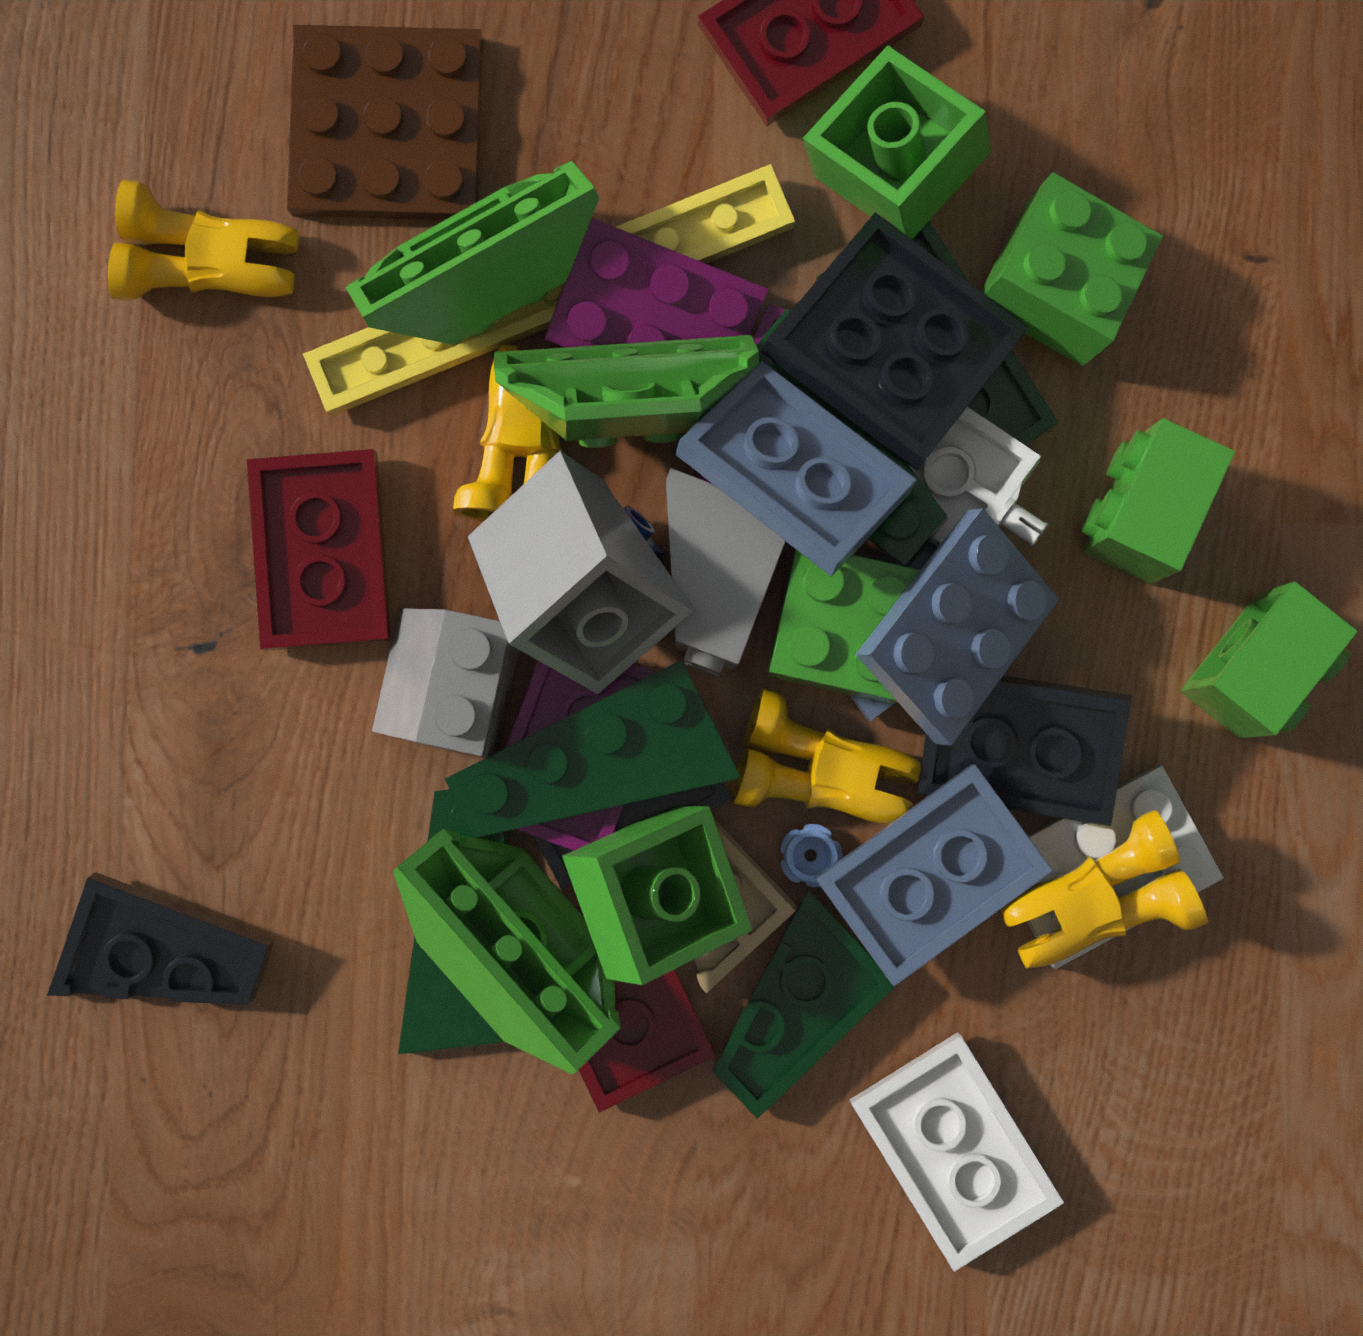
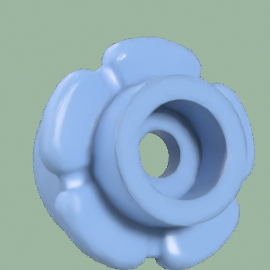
[780,824,843,887]

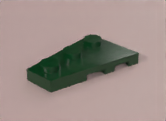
[712,889,897,1119]

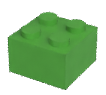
[803,45,991,239]
[981,172,1163,367]
[1080,418,1235,584]
[766,549,920,704]
[1180,581,1358,738]
[562,806,752,985]

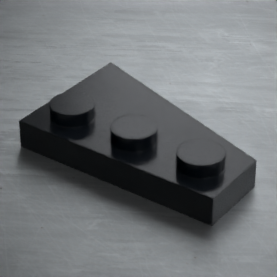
[47,872,275,1005]

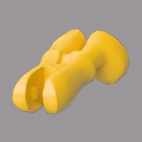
[107,179,300,300]
[453,345,563,522]
[731,688,922,825]
[1000,810,1208,969]

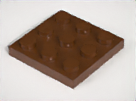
[287,25,483,220]

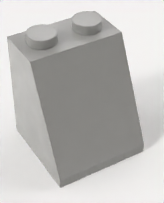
[468,451,693,694]
[666,468,785,678]
[372,608,520,757]

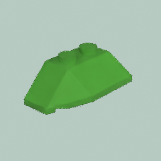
[345,161,599,345]
[494,335,759,448]
[393,828,621,1074]

